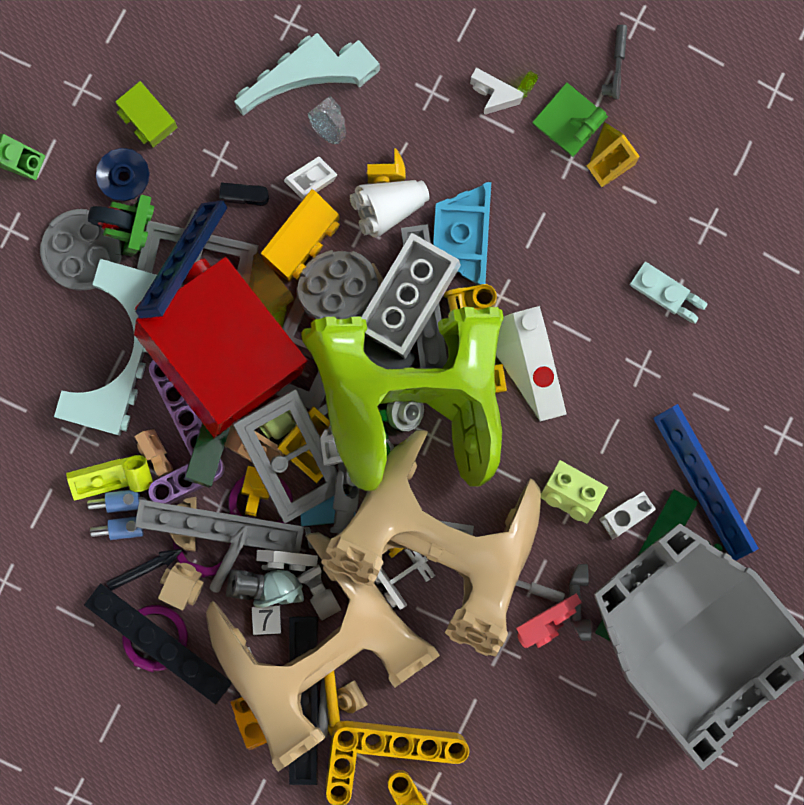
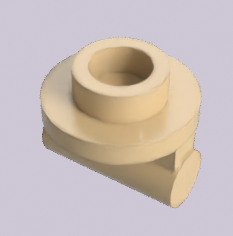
[337,680,368,713]

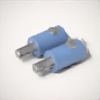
[87,490,146,540]

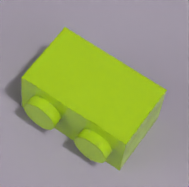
[115,81,178,148]

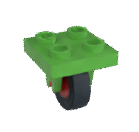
[88,195,154,257]

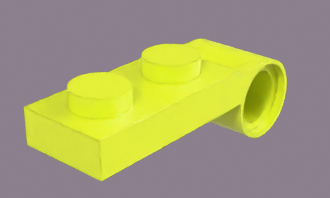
[66,455,153,501]

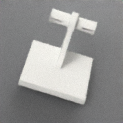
[375,549,436,609]

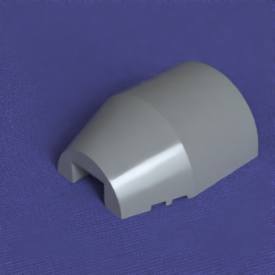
[594,524,804,770]

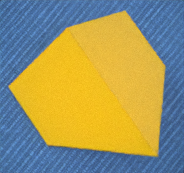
[586,122,640,187]

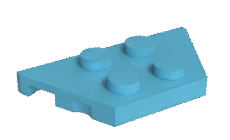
[433,182,491,285]

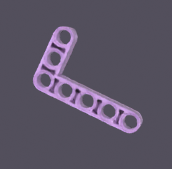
[148,360,225,504]

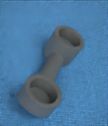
[569,564,591,641]

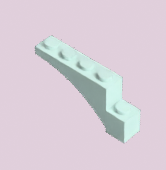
[234,33,380,116]

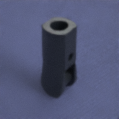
[219,182,269,206]

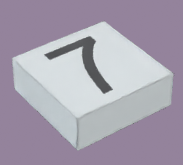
[252,606,281,635]

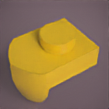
[367,148,406,184]

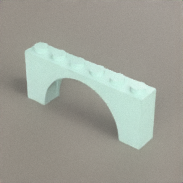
[54,259,157,436]

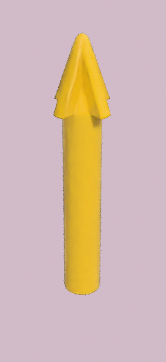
[324,671,342,740]

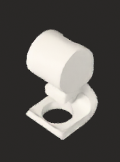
[297,564,341,620]

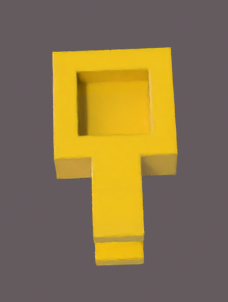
[241,466,269,517]

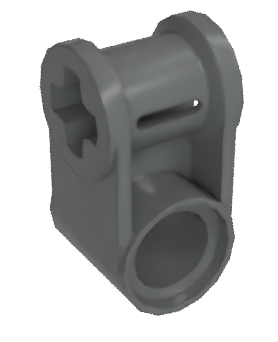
[226,569,264,600]

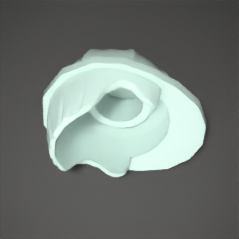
[253,569,304,608]

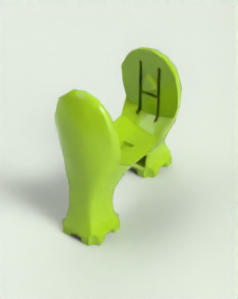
[301,307,504,491]

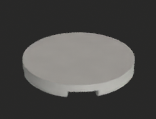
[40,209,122,290]
[297,250,378,320]

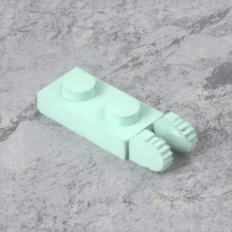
[630,261,708,323]

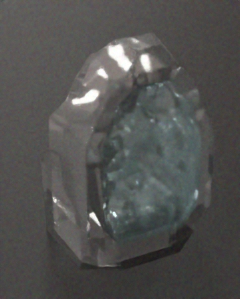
[307,96,347,144]

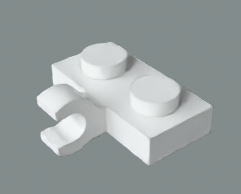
[256,549,318,571]

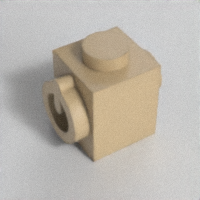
[158,562,204,610]

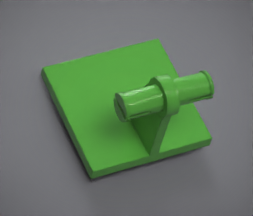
[532,83,608,157]

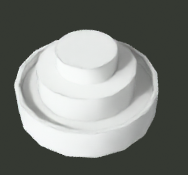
[386,401,424,431]

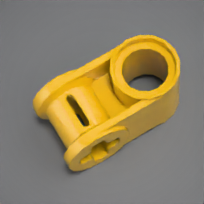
[444,284,497,318]
[387,770,428,805]

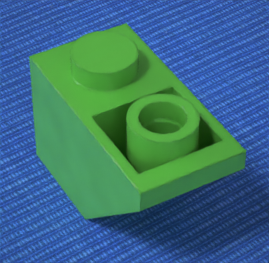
[0,134,46,180]

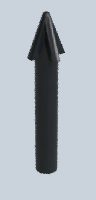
[106,549,182,591]

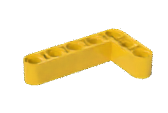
[325,721,469,805]

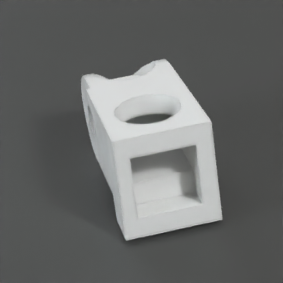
[599,491,656,540]

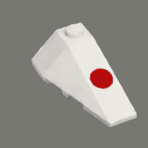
[496,306,566,422]

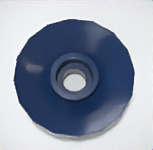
[96,148,150,201]

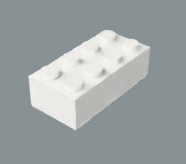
[361,233,461,359]

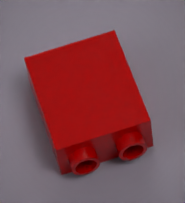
[134,257,308,438]

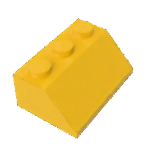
[261,189,340,282]

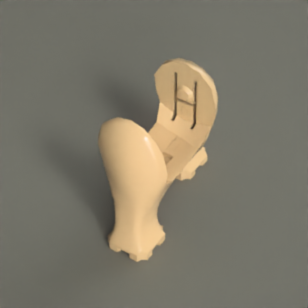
[321,430,541,657]
[206,532,440,771]

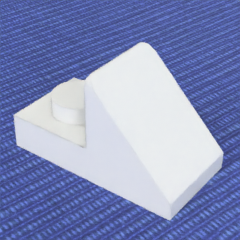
[470,68,524,114]
[284,157,337,200]

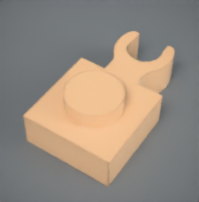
[135,429,173,477]

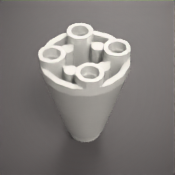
[350,180,429,237]

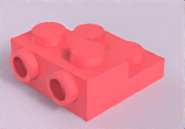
[516,593,582,648]

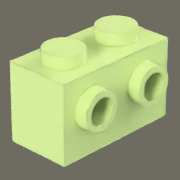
[541,460,608,524]

